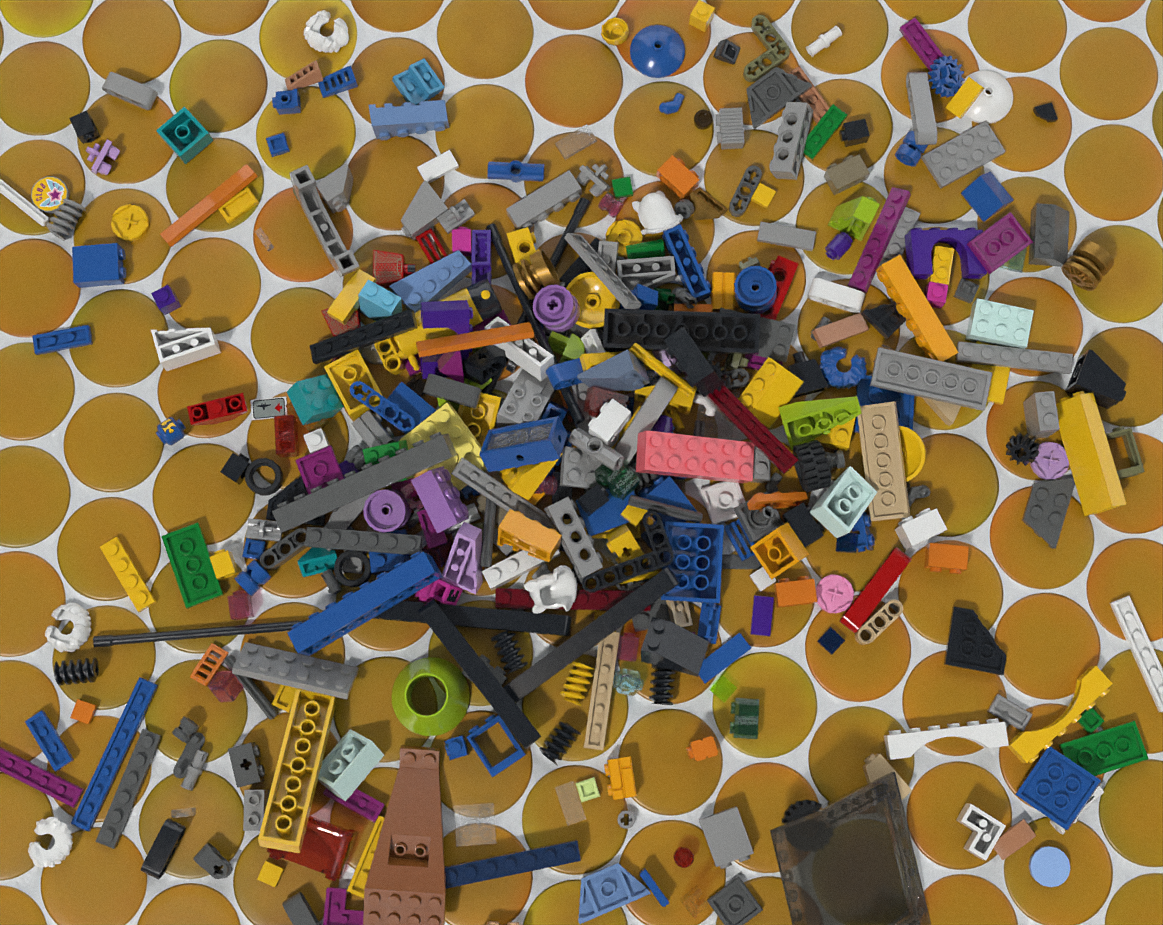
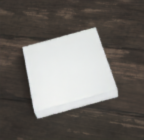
[700,481,745,524]

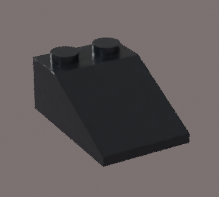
[641,617,709,677]

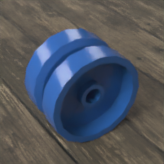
[734,266,777,314]

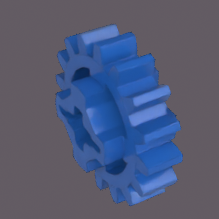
[928,56,965,97]

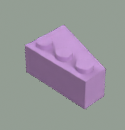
[440,522,483,594]

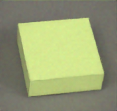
[576,777,600,802]

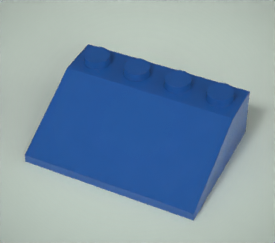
[661,521,724,604]

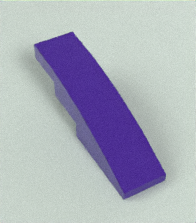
[471,230,492,286]

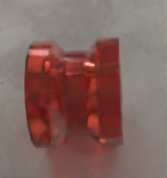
[673,847,694,868]

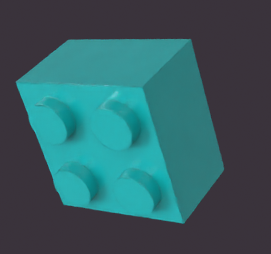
[156,106,214,164]
[287,374,343,425]

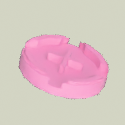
[816,575,854,614]

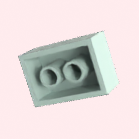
[965,298,1034,349]

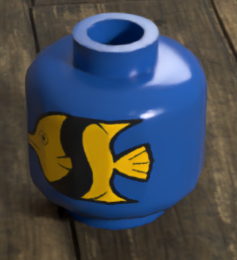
[156,417,186,446]

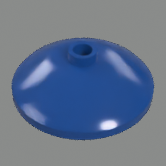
[630,25,685,78]

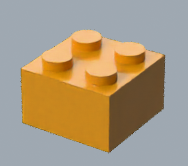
[750,522,810,580]

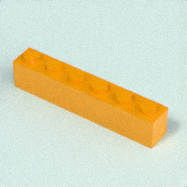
[876,255,959,362]

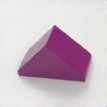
[437,351,464,383]

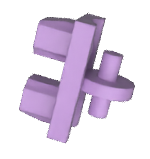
[86,139,120,175]

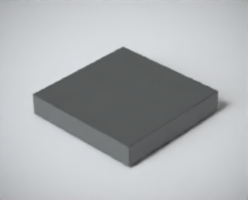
[707,876,763,925]

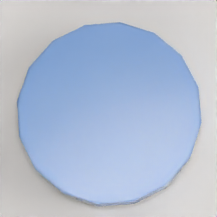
[1029,846,1070,887]

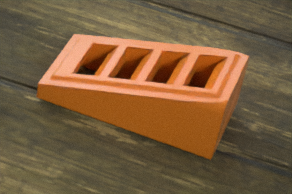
[190,643,229,687]

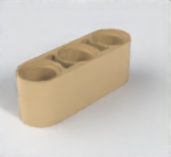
[855,599,903,645]

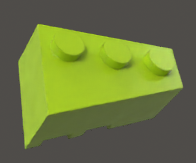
[828,196,880,241]

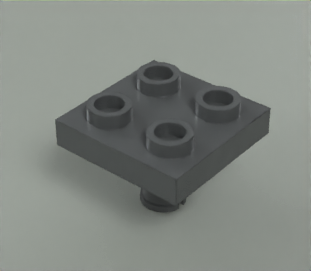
[733,492,784,543]

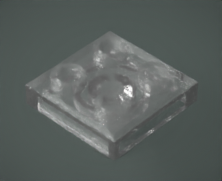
[454,803,497,847]

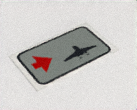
[250,397,288,420]

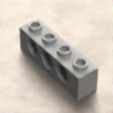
[769,102,813,180]
[544,497,603,578]

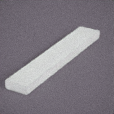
[1110,596,1163,712]

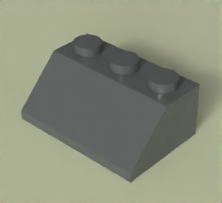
[1029,203,1069,267]

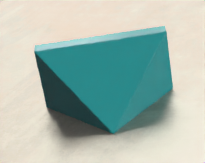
[298,547,338,577]

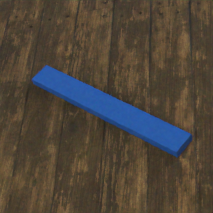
[71,677,158,832]

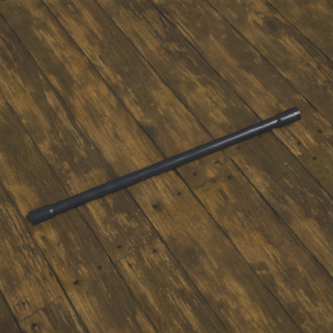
[481,197,591,394]
[485,224,585,424]
[93,619,309,648]

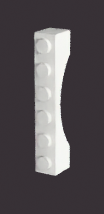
[884,718,1009,760]

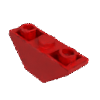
[187,393,248,425]

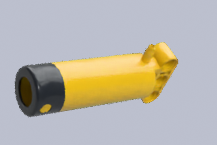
[372,278,503,375]

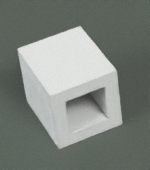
[303,428,330,453]

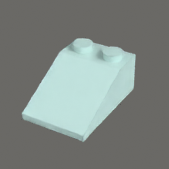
[810,466,877,538]

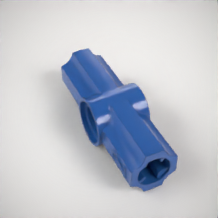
[487,160,544,183]

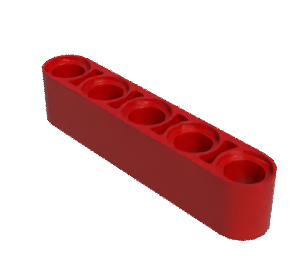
[839,547,911,633]

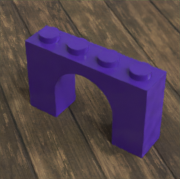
[905,227,987,279]
[421,300,473,379]

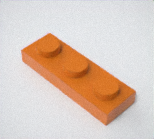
[747,490,808,510]

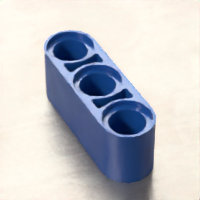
[546,358,583,390]

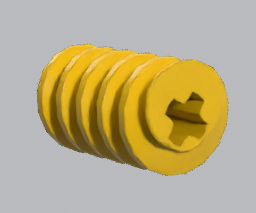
[560,662,595,706]

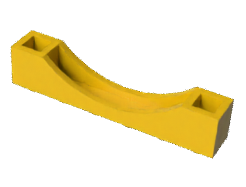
[1007,666,1113,763]

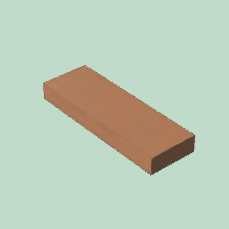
[812,313,869,348]

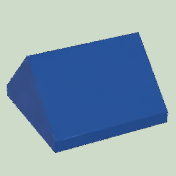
[961,171,1014,222]

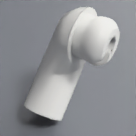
[693,393,717,417]

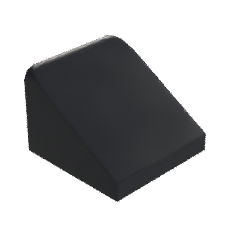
[713,39,740,65]

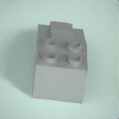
[496,369,556,428]

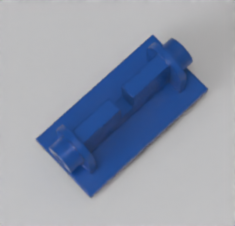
[852,512,875,552]
[697,603,721,644]

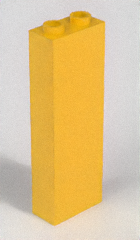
[1056,391,1126,516]

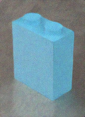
[358,280,402,321]

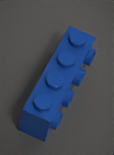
[662,224,712,304]

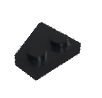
[861,301,906,340]

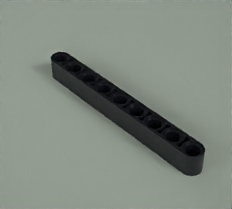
[417,599,541,749]

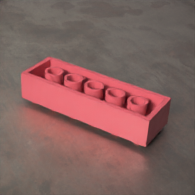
[636,430,754,483]

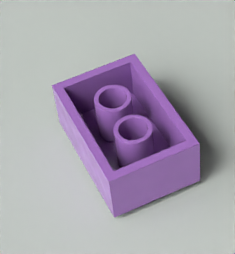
[411,466,469,533]

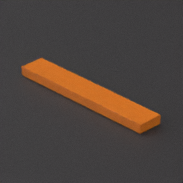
[160,164,258,247]
[416,322,534,357]

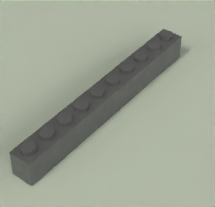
[272,432,457,533]

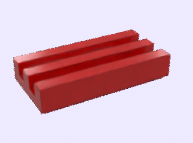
[415,228,448,264]

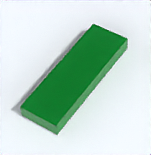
[803,104,848,161]

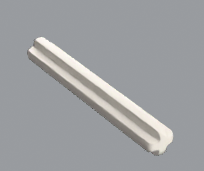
[0,179,50,226]

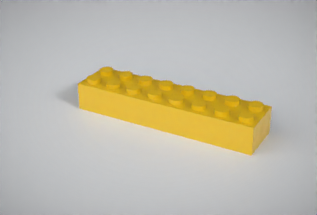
[258,688,337,853]

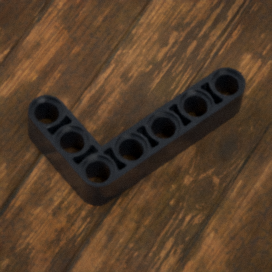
[582,511,675,593]

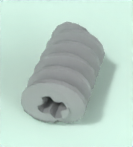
[46,199,86,241]

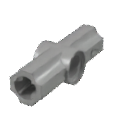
[569,428,625,471]

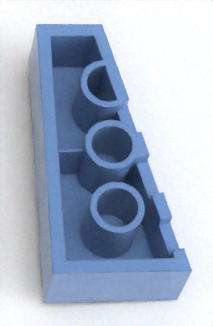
[369,100,449,140]
[390,250,472,313]

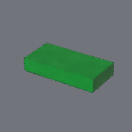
[626,239,665,259]

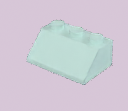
[318,729,384,801]

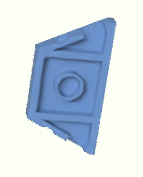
[578,863,651,924]

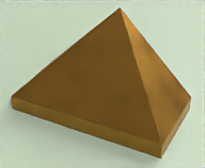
[690,187,728,220]

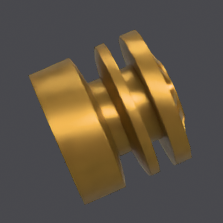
[1061,240,1114,291]
[512,249,560,300]

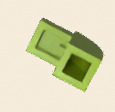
[548,331,585,363]

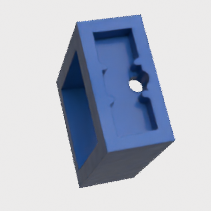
[467,714,526,777]

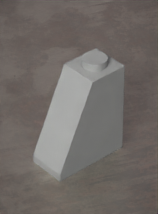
[401,180,448,240]

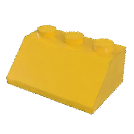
[738,357,804,428]

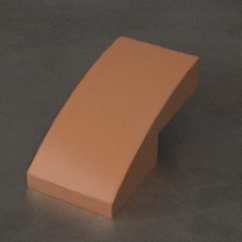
[993,819,1036,860]

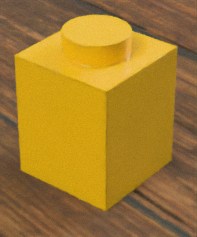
[689,0,715,32]
[210,549,239,580]

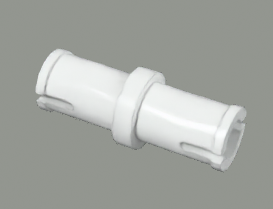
[806,25,842,57]

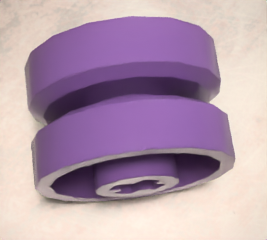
[533,285,580,332]
[363,488,412,533]

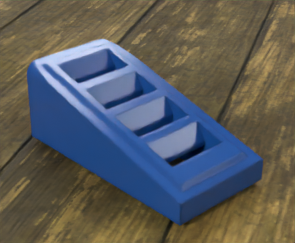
[318,66,358,98]

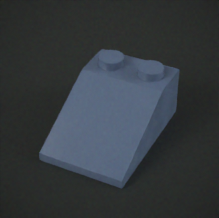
[577,349,650,391]

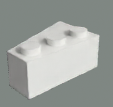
[151,328,221,371]

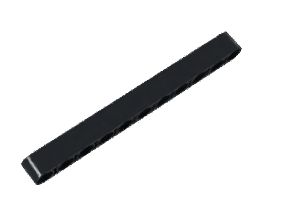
[503,567,680,703]
[373,601,572,636]

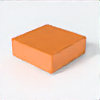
[70,699,97,724]

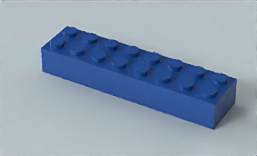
[287,551,443,656]

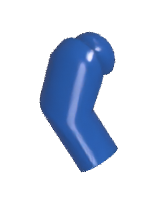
[659,93,684,114]

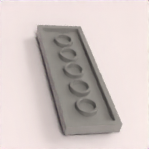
[870,348,992,411]
[232,642,358,699]

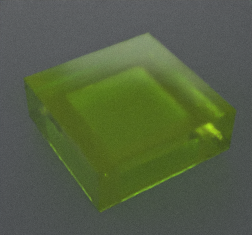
[709,675,737,703]

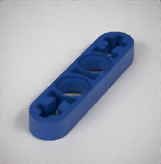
[350,381,415,432]

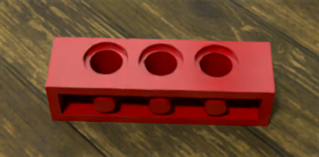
[749,255,799,320]

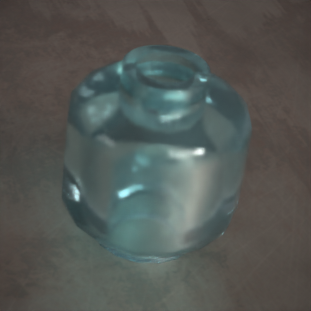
[613,668,643,696]

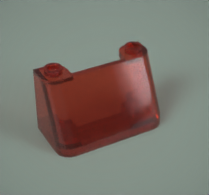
[267,816,359,881]

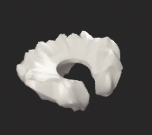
[304,10,349,53]
[45,603,92,652]
[28,817,73,868]

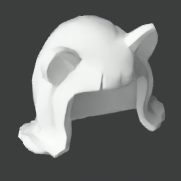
[632,191,683,235]
[524,565,577,614]

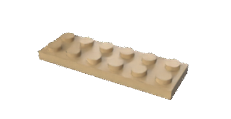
[857,401,910,521]

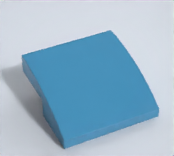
[392,58,445,105]

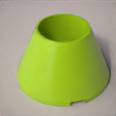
[392,657,470,736]

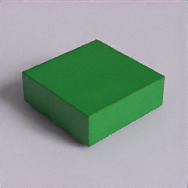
[612,177,633,199]
[1077,708,1104,734]

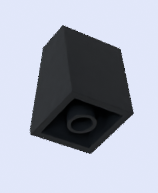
[1065,349,1126,409]

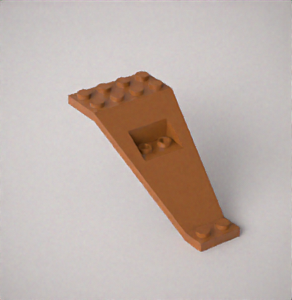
[363,745,446,925]

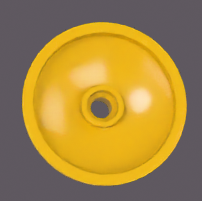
[566,272,620,329]
[899,426,926,482]

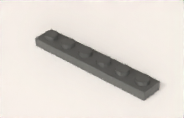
[305,527,423,555]
[95,729,162,849]

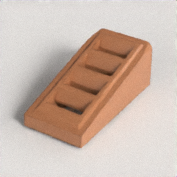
[285,60,323,91]

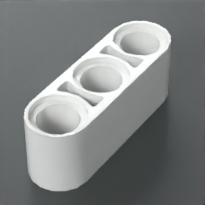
[807,278,865,313]

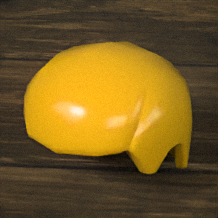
[601,17,629,46]

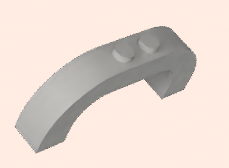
[290,165,359,277]

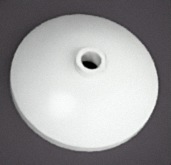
[958,70,1013,124]

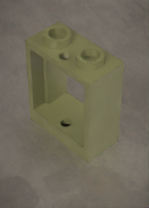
[1105,426,1145,480]

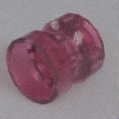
[598,192,624,218]
[534,475,557,495]

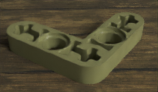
[743,15,790,82]

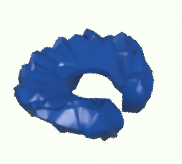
[819,347,867,389]

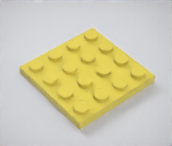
[399,402,487,491]

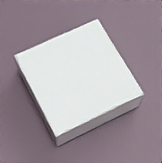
[750,567,777,592]

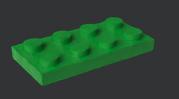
[161,522,224,609]
[1058,721,1149,776]

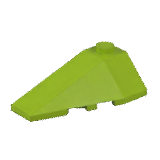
[778,396,862,450]

